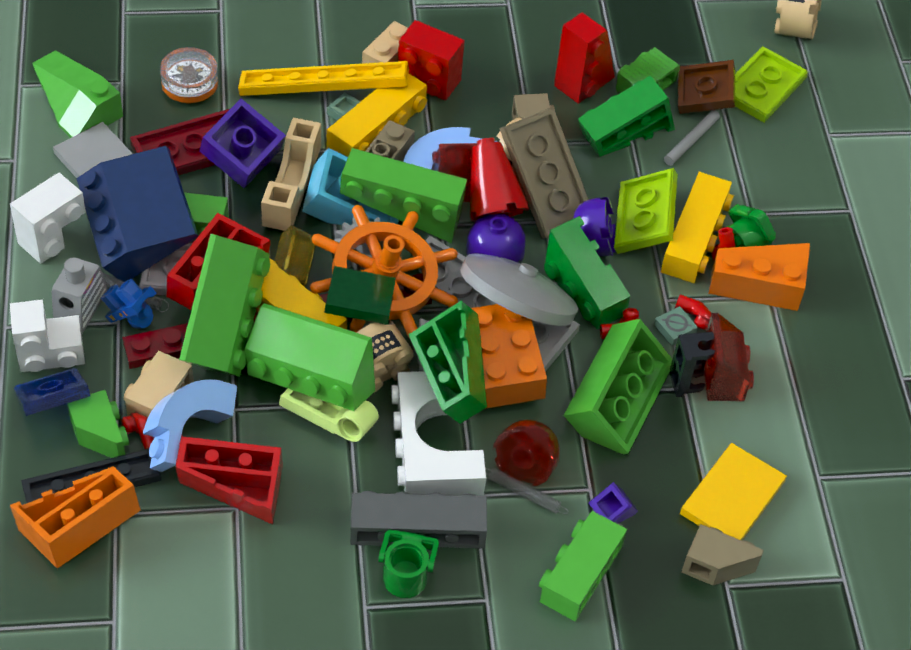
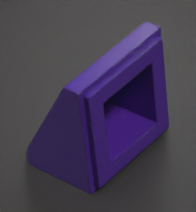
[588,482,638,524]

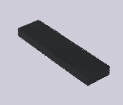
[21,449,161,503]

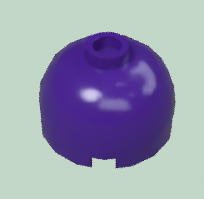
[573,197,616,257]
[466,214,526,263]

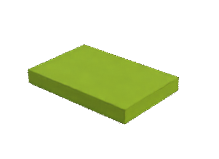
[735,46,809,123]
[614,168,678,254]

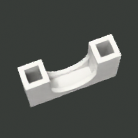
[391,371,486,496]

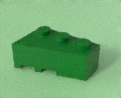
[578,75,675,157]
[408,300,487,424]

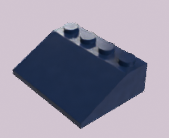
[76,146,198,283]

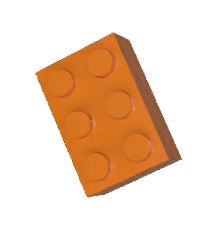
[471,304,547,409]

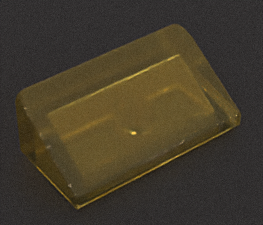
[274,225,315,286]

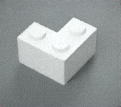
[10,172,86,264]
[10,299,85,372]

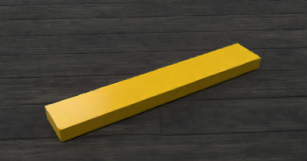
[238,61,409,96]

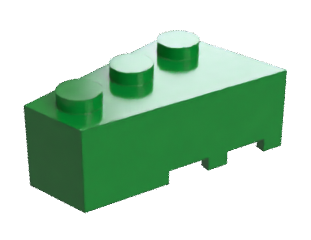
[544,216,630,330]

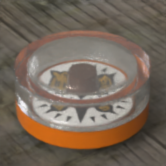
[160,47,218,103]

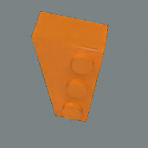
[708,243,810,311]
[10,466,141,569]

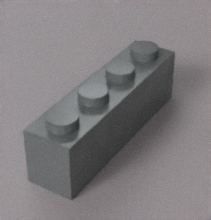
[350,491,487,549]

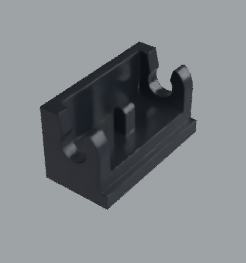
[669,332,715,397]

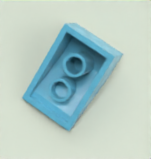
[302,148,398,225]

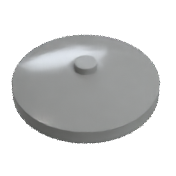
[460,253,578,326]

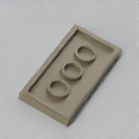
[499,107,589,239]

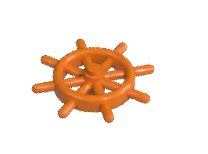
[310,205,458,338]

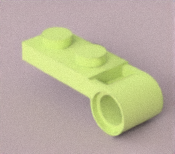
[279,388,379,442]

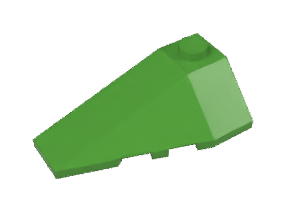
[33,50,123,138]

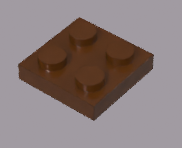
[678,60,735,114]

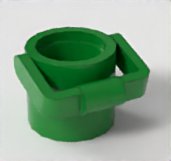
[727,204,776,247]
[378,530,439,598]

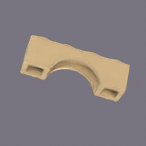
[261,118,321,232]

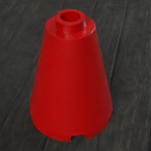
[469,138,529,222]

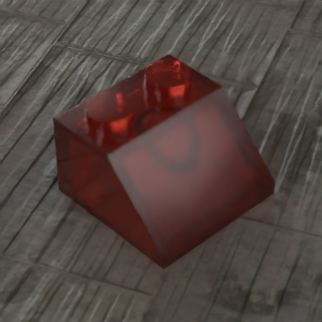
[704,313,754,401]

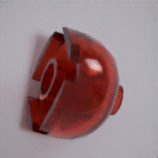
[493,419,561,486]

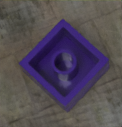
[199,98,286,188]

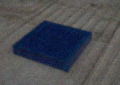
[14,368,91,416]

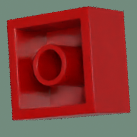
[398,20,465,101]

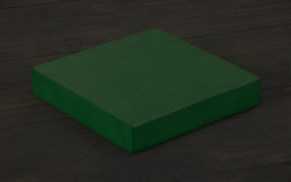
[324,266,396,325]

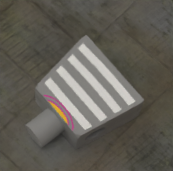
[52,257,108,334]

